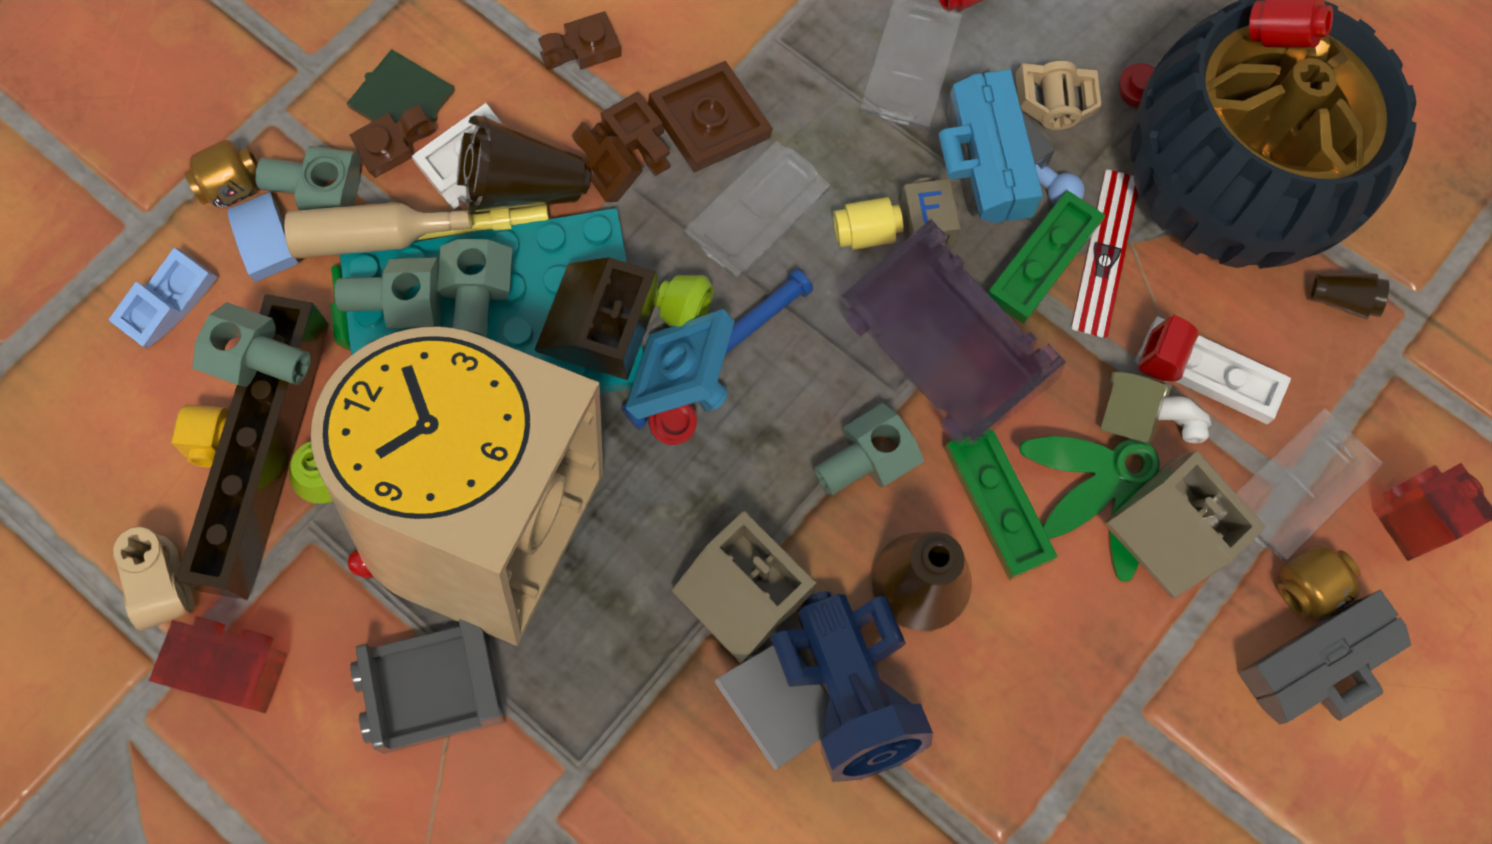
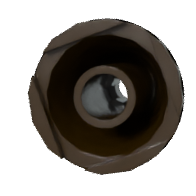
[457,115,591,212]
[872,532,972,632]

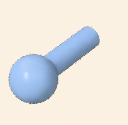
[1035,165,1085,206]

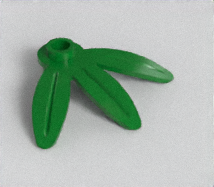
[1019,436,1160,582]

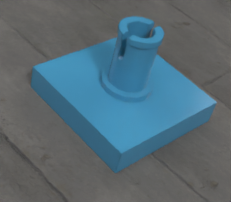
[626,309,734,419]

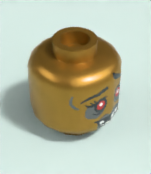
[185,140,258,209]
[1278,545,1360,620]

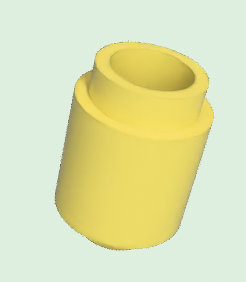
[833,197,903,250]

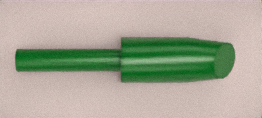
[330,265,350,350]

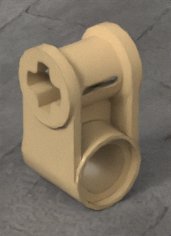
[113,527,194,631]

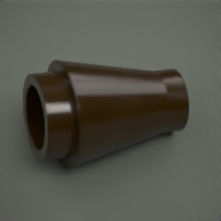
[1311,273,1389,320]

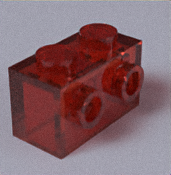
[1373,463,1492,561]
[149,616,287,714]

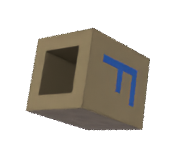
[899,177,961,255]

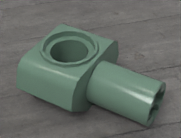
[256,146,360,211]
[437,239,512,338]
[335,257,442,329]
[192,302,310,387]
[813,403,924,497]

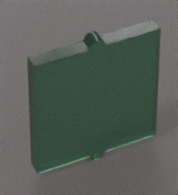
[347,49,455,145]

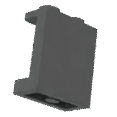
[350,619,506,754]

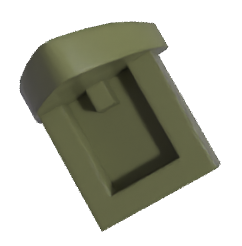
[1100,372,1171,444]

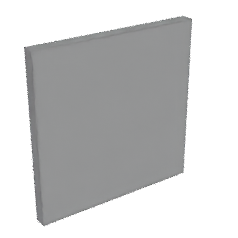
[714,646,829,770]

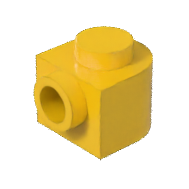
[171,404,229,468]

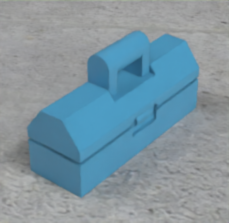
[938,69,1043,223]

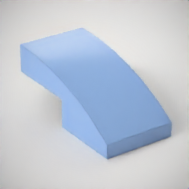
[227,192,299,282]
[108,247,218,348]

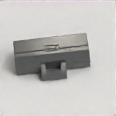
[1238,589,1411,725]

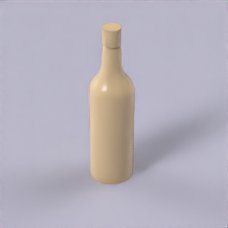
[284,202,472,259]

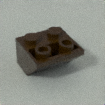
[535,257,659,380]

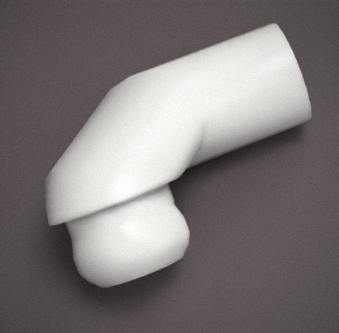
[1158,396,1212,444]

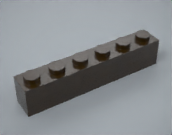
[176,294,329,600]

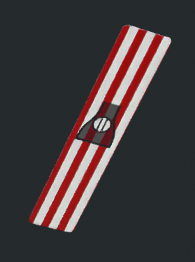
[1071,170,1138,338]

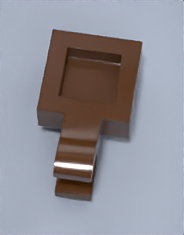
[538,11,621,70]
[600,92,671,176]
[349,105,436,178]
[572,122,643,202]

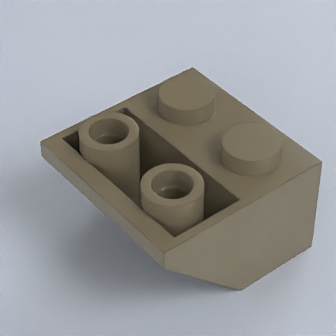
[1104,450,1266,598]
[671,511,816,664]

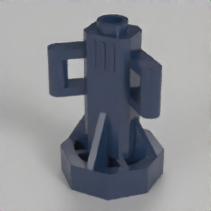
[771,591,933,782]

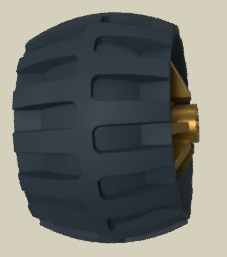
[1130,0,1417,269]

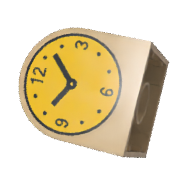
[311,327,604,646]

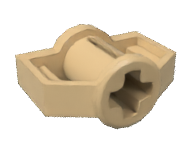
[1015,61,1102,130]

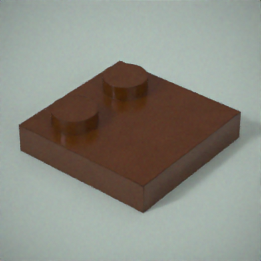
[648,61,773,173]

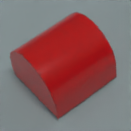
[1137,315,1199,381]

